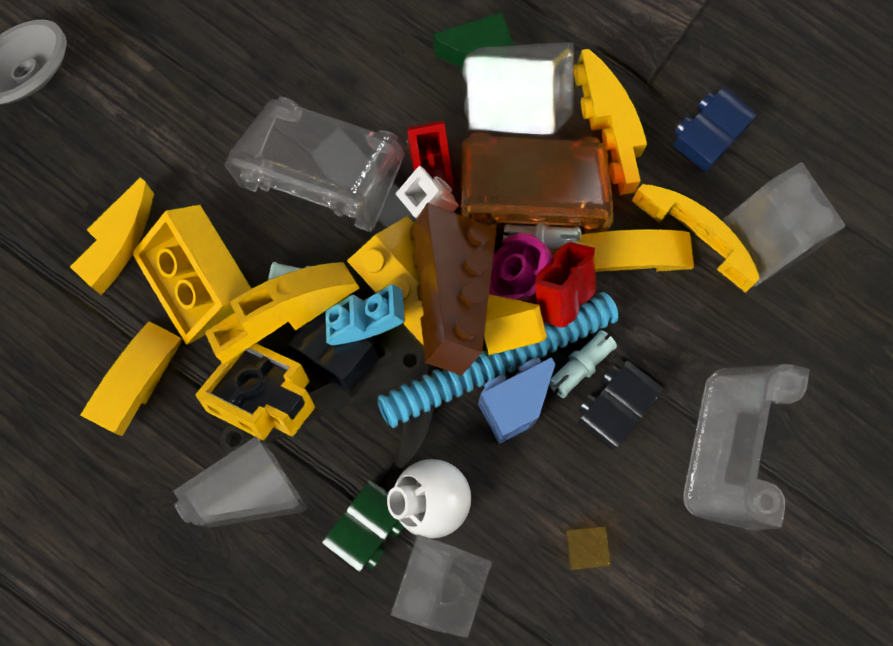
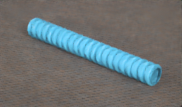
[377,292,618,428]

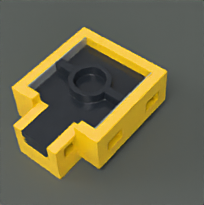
[195,343,315,441]

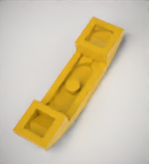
[632,184,760,293]
[550,229,694,272]

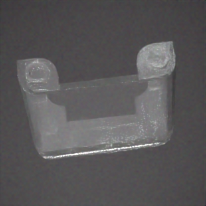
[225,97,405,232]
[684,364,810,531]

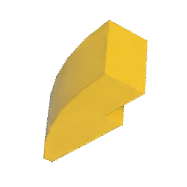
[70,177,154,295]
[80,321,183,436]

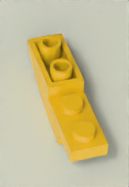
[574,49,647,195]
[205,262,359,364]

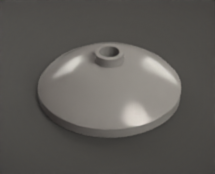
[0,19,67,105]

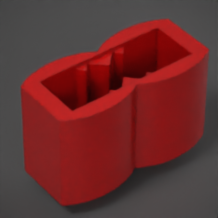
[535,242,596,328]

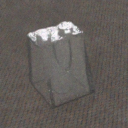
[462,42,574,135]
[722,162,846,287]
[173,437,308,528]
[391,534,492,638]

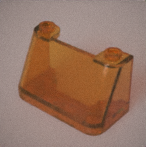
[459,132,613,234]

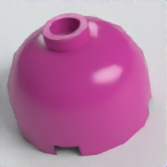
[489,233,554,304]

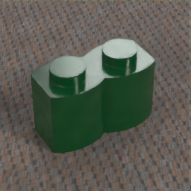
[322,479,404,572]

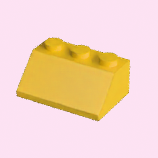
[132,205,251,345]
[347,216,423,345]

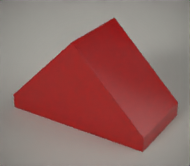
[407,120,455,190]

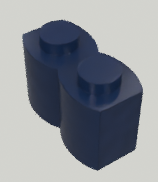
[673,87,758,173]

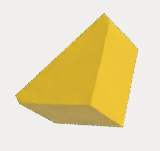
[484,294,547,355]

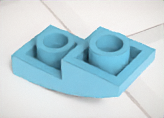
[325,284,405,345]

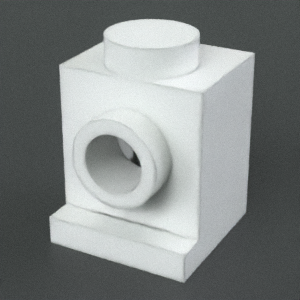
[396,166,459,219]

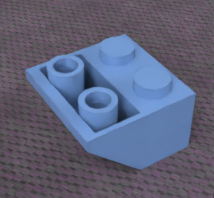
[478,357,555,444]

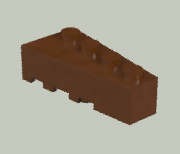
[410,202,496,375]

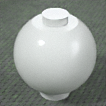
[387,459,471,538]

